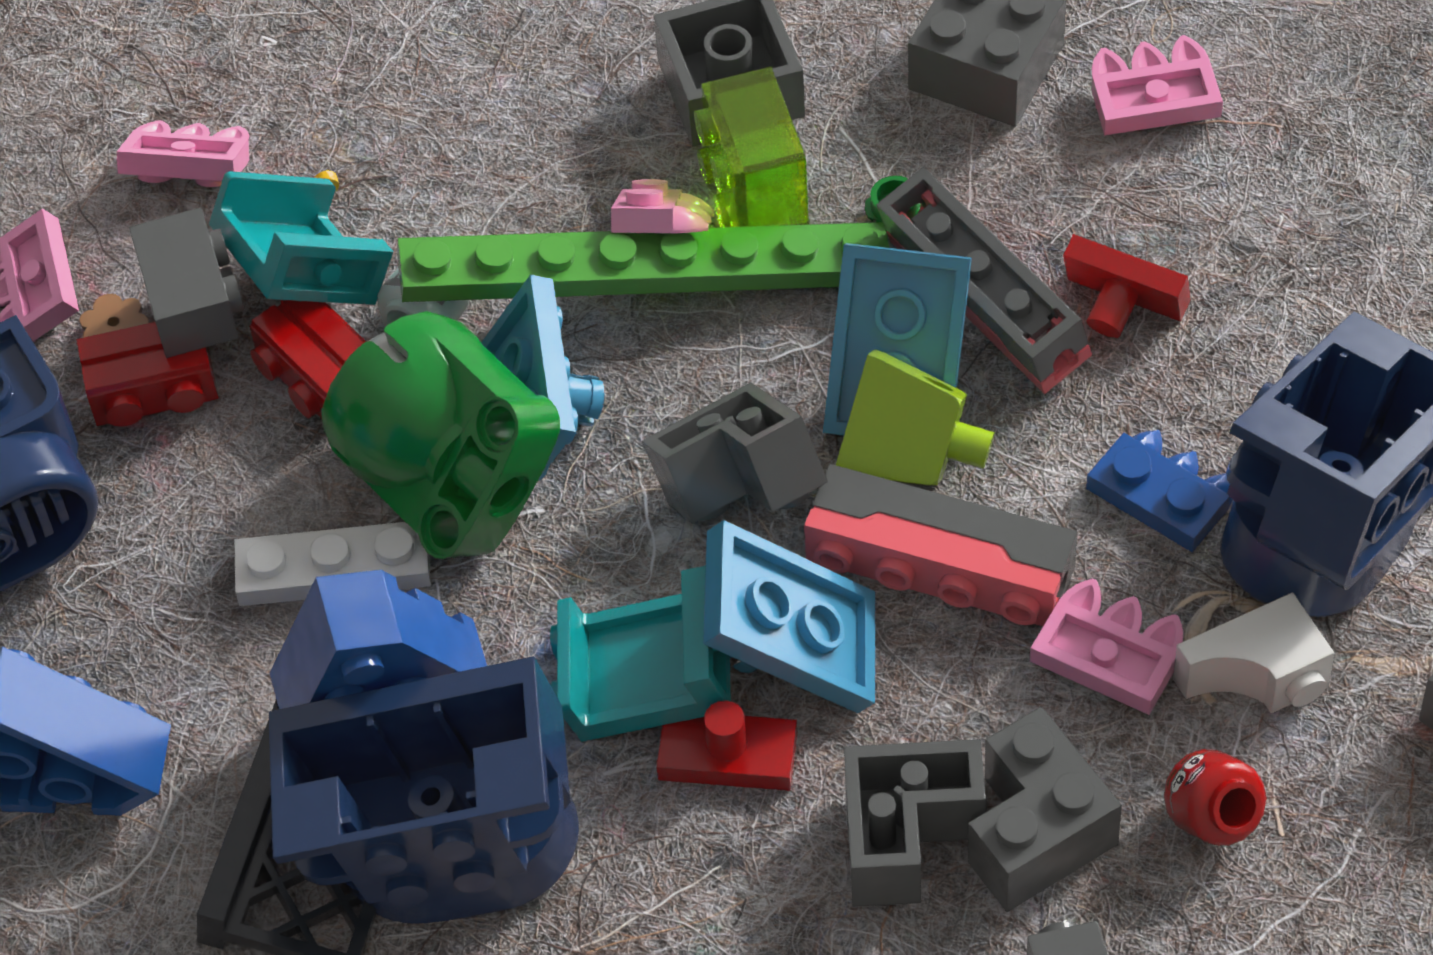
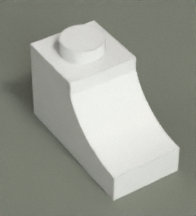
[1173,592,1335,713]

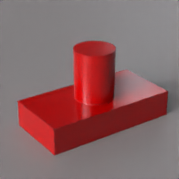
[1063,234,1191,338]
[656,701,797,791]

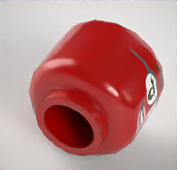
[1164,749,1267,846]

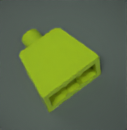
[836,349,995,485]

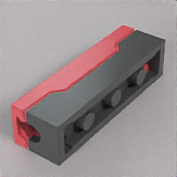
[876,167,1092,394]
[804,464,1078,626]

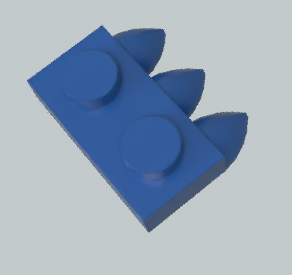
[1086,430,1233,552]

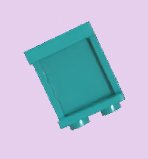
[209,171,393,305]
[550,565,731,742]

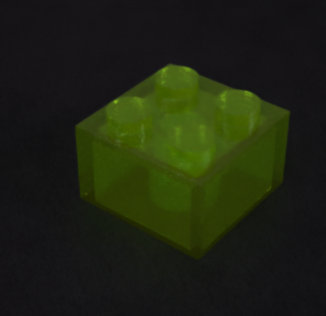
[694,67,809,227]

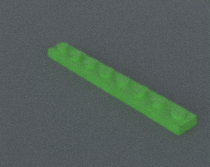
[397,222,889,302]

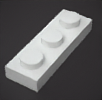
[234,522,431,606]

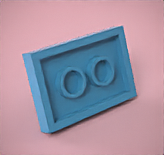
[823,243,972,435]
[481,275,604,481]
[703,520,875,713]

